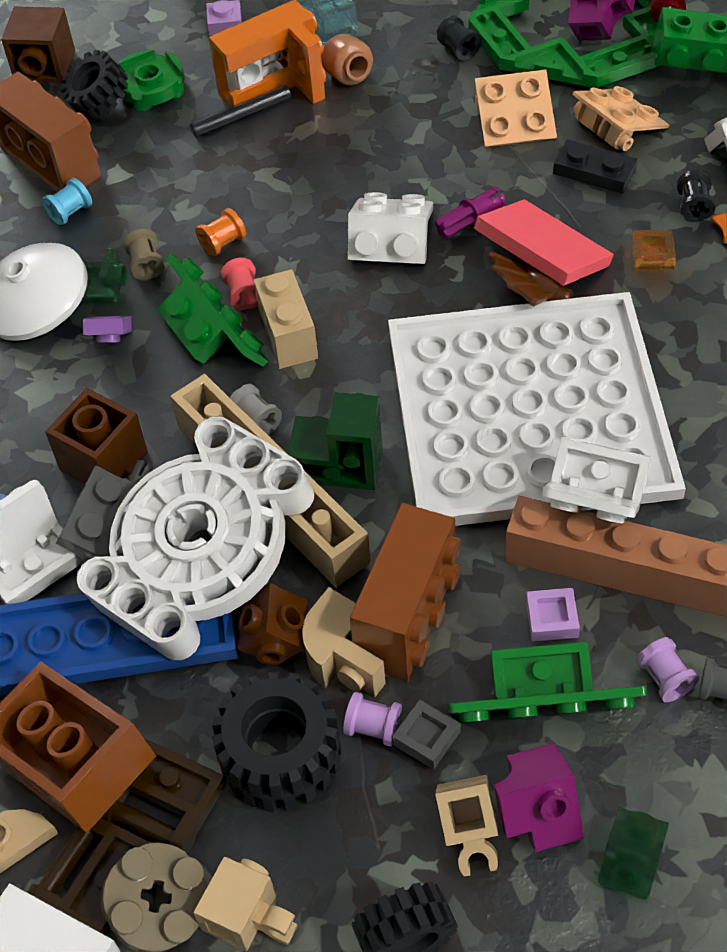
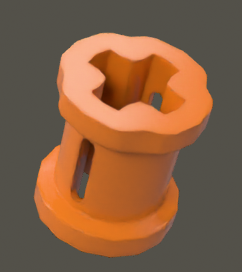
[195,208,246,256]

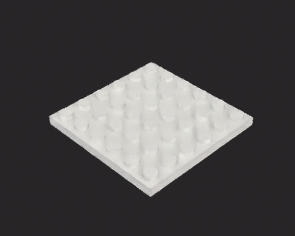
[388,292,686,526]

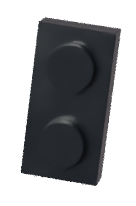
[553,139,638,194]

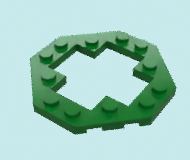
[468,0,659,88]

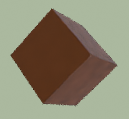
[1,6,75,83]
[45,388,148,484]

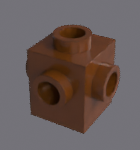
[238,583,308,666]

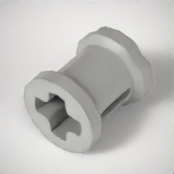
[230,384,282,436]

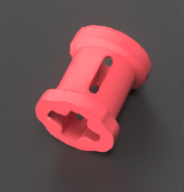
[220,258,258,310]

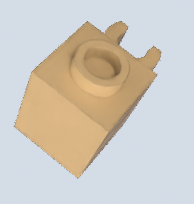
[435,775,498,877]
[193,856,298,952]

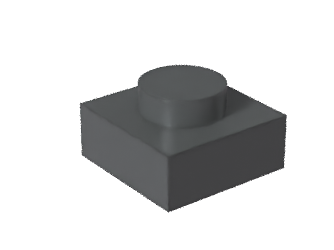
[392,699,461,770]

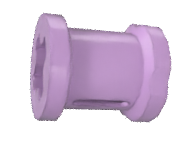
[636,637,699,702]
[343,692,402,747]

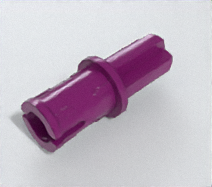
[435,186,506,239]

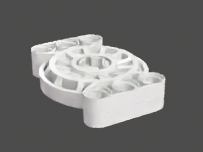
[77,417,314,660]

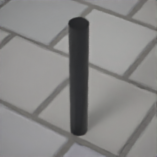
[190,85,291,137]

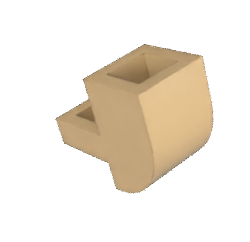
[302,587,386,698]

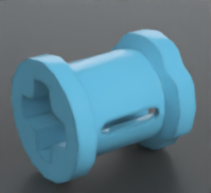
[42,177,92,225]

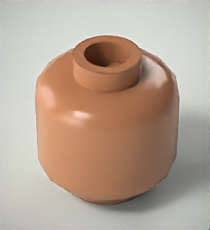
[322,34,373,86]

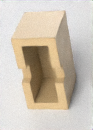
[253,269,318,369]

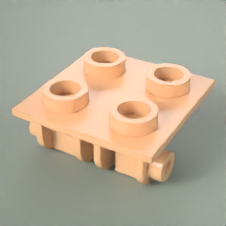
[475,70,557,148]
[572,86,669,151]

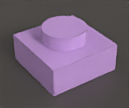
[206,0,242,35]
[526,588,580,642]

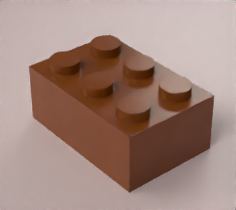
[0,71,101,192]
[350,503,461,682]
[0,661,156,833]

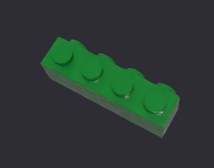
[653,7,727,73]

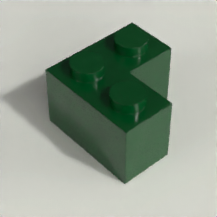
[287,392,383,490]

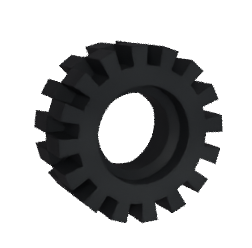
[60,50,128,120]
[352,882,458,952]

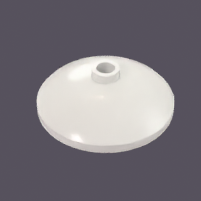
[0,243,88,341]

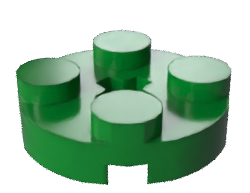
[119,50,185,111]

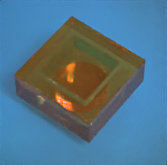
[631,229,676,270]

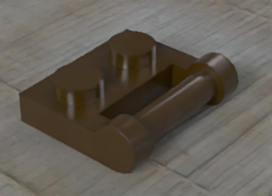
[102,738,227,855]
[27,817,150,936]

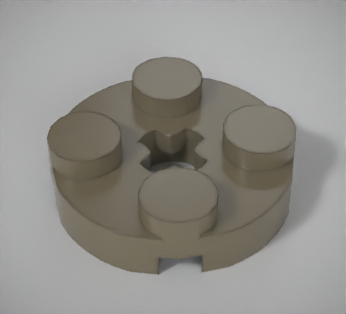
[100,843,207,952]

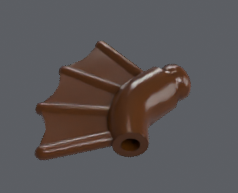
[488,252,574,306]

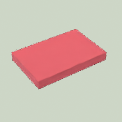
[474,199,614,286]

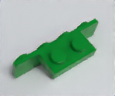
[156,253,269,367]
[447,642,647,722]

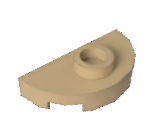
[0,809,58,873]

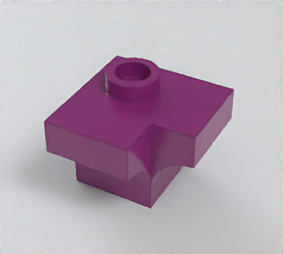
[568,0,635,40]
[494,742,584,852]

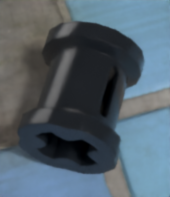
[437,15,482,61]
[676,170,716,222]

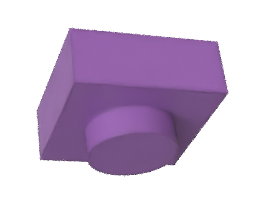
[83,316,132,342]

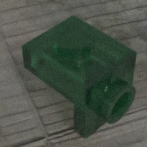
[81,248,128,302]
[598,807,669,899]

